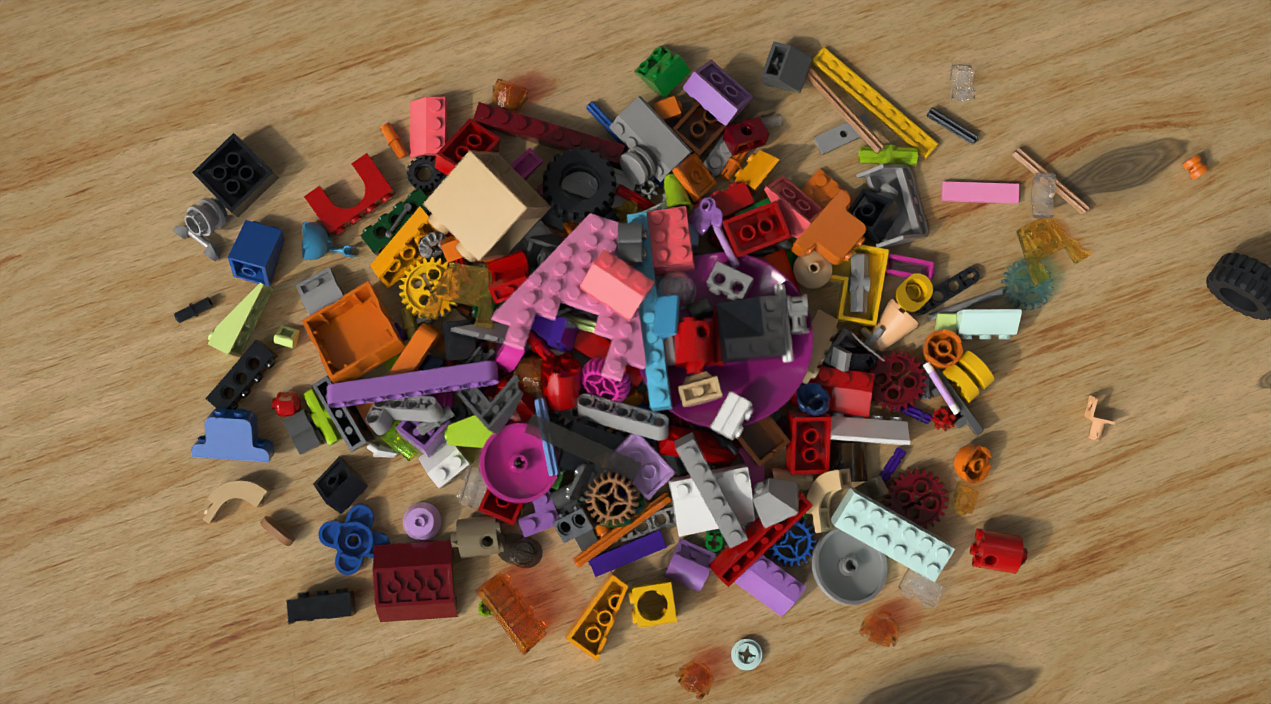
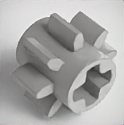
[636,178,659,201]

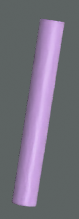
[711,224,740,268]

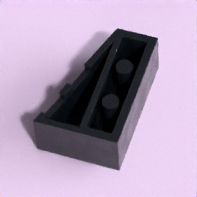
[286,588,356,624]

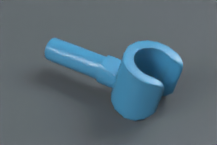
[329,245,357,258]

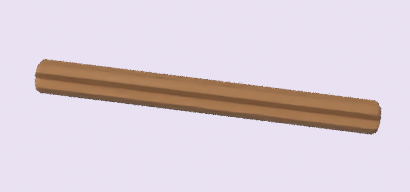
[806,67,885,153]

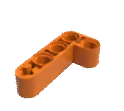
[387,322,444,376]

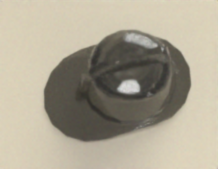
[498,533,543,568]

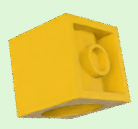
[629,579,677,628]

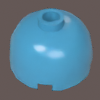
[302,222,332,260]

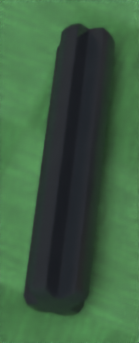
[927,107,979,145]

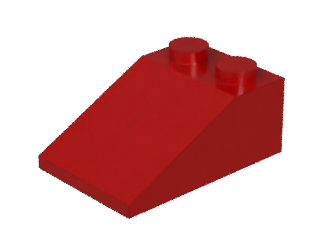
[722,201,791,258]

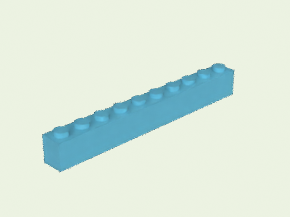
[627,212,673,412]

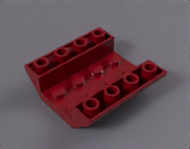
[372,540,458,622]

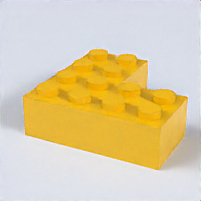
[810,245,889,327]

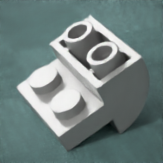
[296,267,345,315]

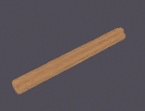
[1012,147,1090,214]

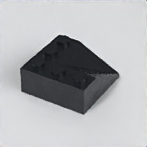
[192,133,279,217]
[716,295,787,363]

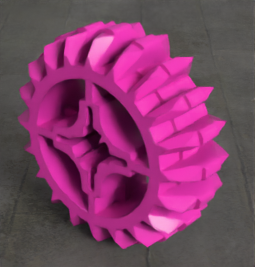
[581,356,631,403]

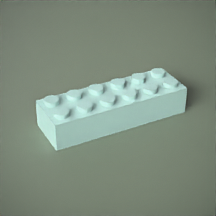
[830,488,955,582]

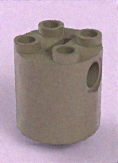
[451,515,505,558]

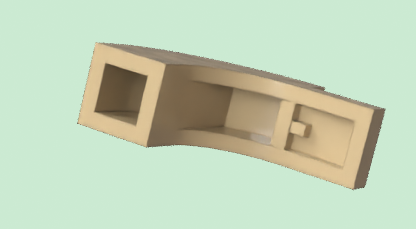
[806,469,852,533]
[203,480,272,524]

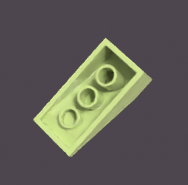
[208,283,274,357]

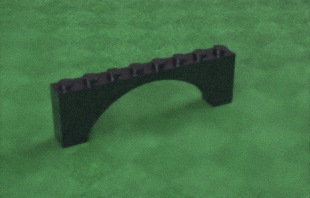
[558,418,719,478]

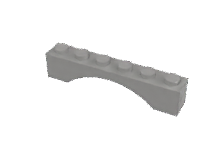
[674,432,748,548]

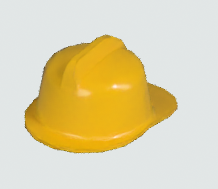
[896,273,933,312]

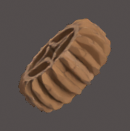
[585,471,639,525]

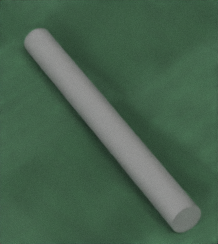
[929,288,1003,321]

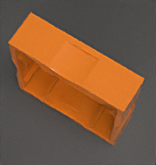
[302,281,406,384]

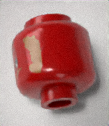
[272,392,301,417]

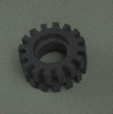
[407,156,443,192]

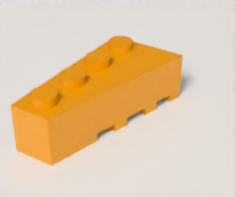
[370,207,440,289]
[565,571,628,662]

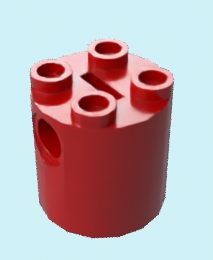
[674,317,715,374]
[542,353,581,411]
[970,528,1028,574]

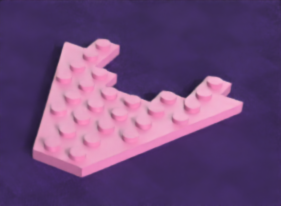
[492,213,646,381]

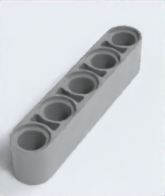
[577,394,669,441]

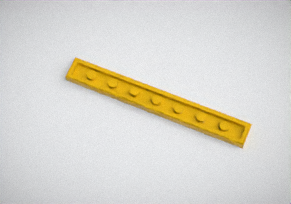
[811,47,938,159]

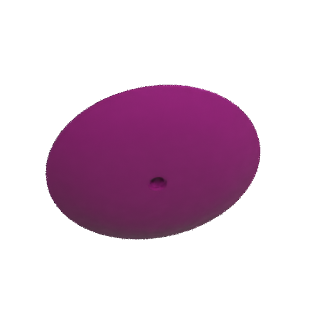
[639,252,813,427]

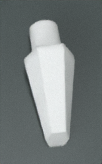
[367,442,399,458]

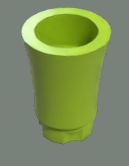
[664,174,693,215]

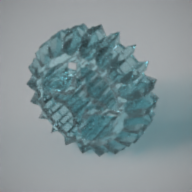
[1001,259,1054,311]

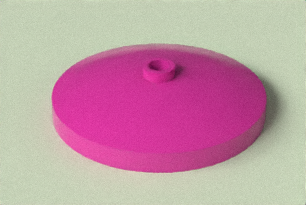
[479,423,559,503]

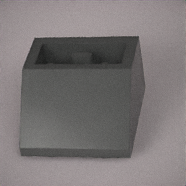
[761,41,813,93]

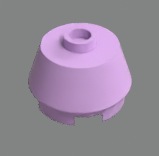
[403,502,441,541]

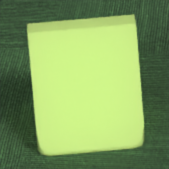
[935,313,957,333]

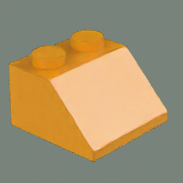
[735,150,779,196]

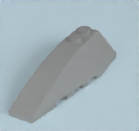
[450,323,571,357]

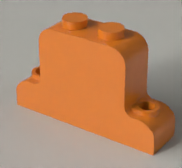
[791,189,866,265]

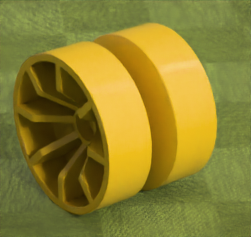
[941,350,995,403]

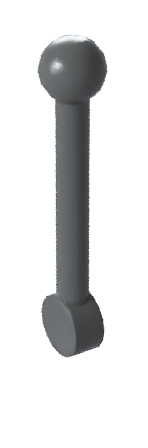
[385,203,412,238]

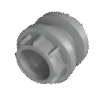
[185,198,227,236]

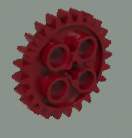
[866,350,927,413]
[884,468,949,529]

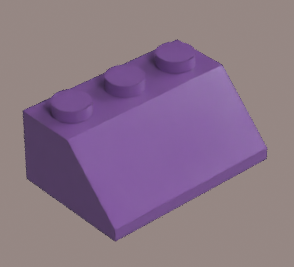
[683,59,754,126]
[735,555,806,617]

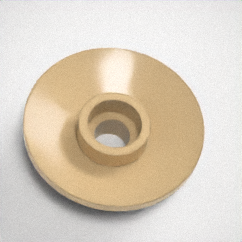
[793,251,832,289]

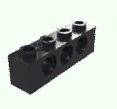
[205,340,278,410]
[312,375,375,452]

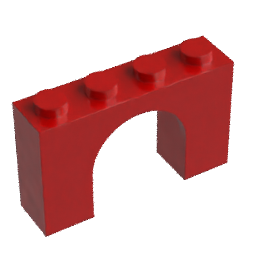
[304,153,396,236]

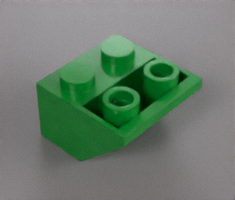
[634,45,691,98]

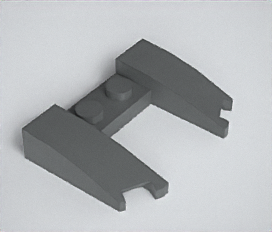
[455,347,523,435]

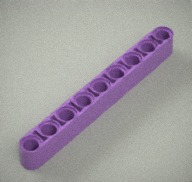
[327,361,499,408]

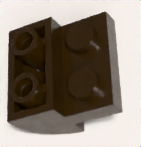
[829,442,868,482]

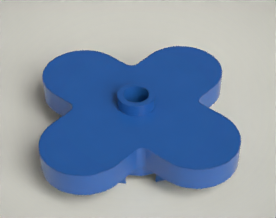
[318,504,390,575]

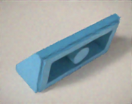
[653,295,680,339]

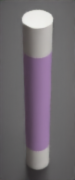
[923,361,961,415]

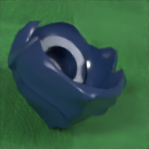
[797,383,831,416]

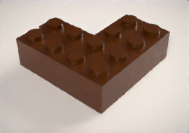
[735,415,790,466]

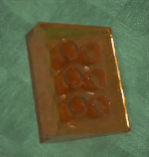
[475,571,547,655]

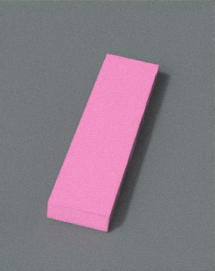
[941,181,1019,204]

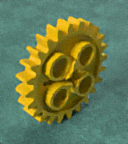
[399,257,463,320]

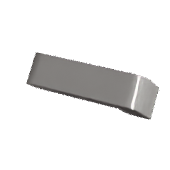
[366,396,445,435]

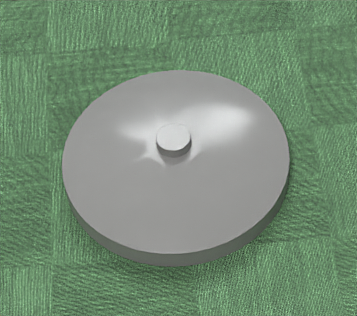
[812,528,887,606]

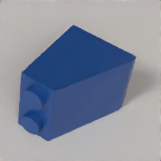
[228,220,284,287]

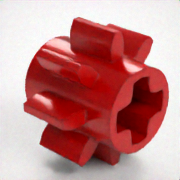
[931,406,957,432]

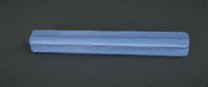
[534,398,560,476]

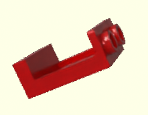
[487,250,531,304]

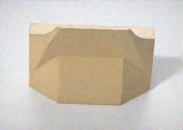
[678,372,723,407]

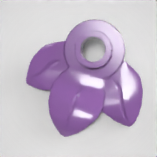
[689,197,723,236]

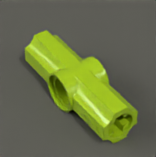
[858,145,918,165]
[303,388,343,446]

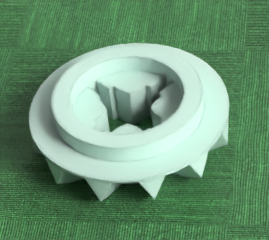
[731,639,762,670]

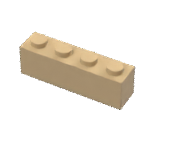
[802,309,839,384]

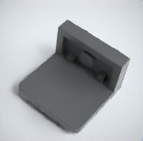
[566,462,615,505]

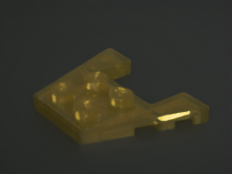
[1016,215,1091,287]
[419,262,494,330]

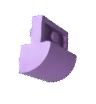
[664,538,716,592]

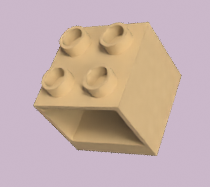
[424,151,551,262]

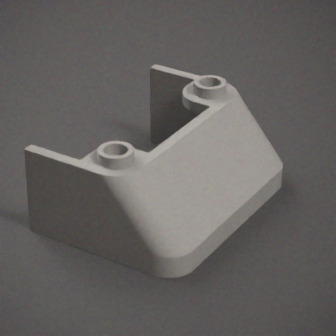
[856,164,929,248]

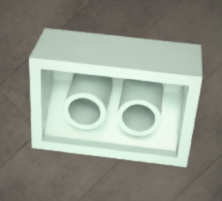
[956,309,1022,340]

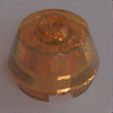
[492,79,529,111]
[513,355,543,394]
[675,660,715,700]

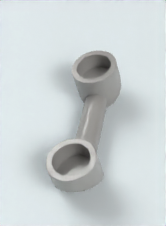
[173,225,219,262]

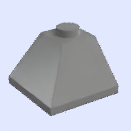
[752,478,799,528]

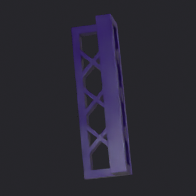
[588,530,667,577]

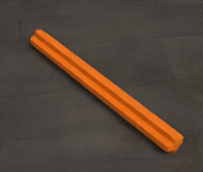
[573,492,671,567]

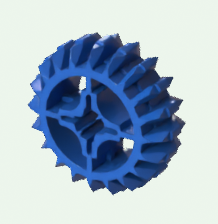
[767,519,817,568]

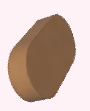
[260,516,295,546]

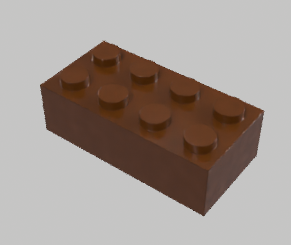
[672,101,750,159]

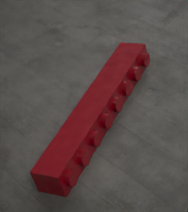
[473,102,625,168]

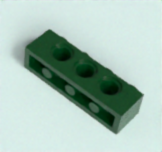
[360,189,432,256]

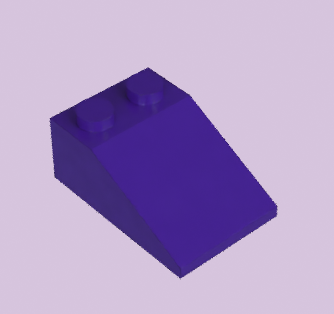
[531,314,578,352]

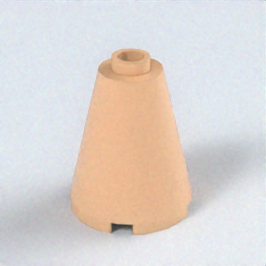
[871,299,920,352]

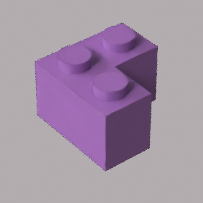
[396,420,452,457]
[518,489,559,538]

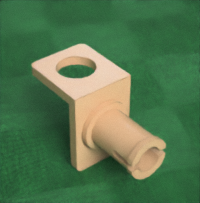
[1084,395,1115,441]

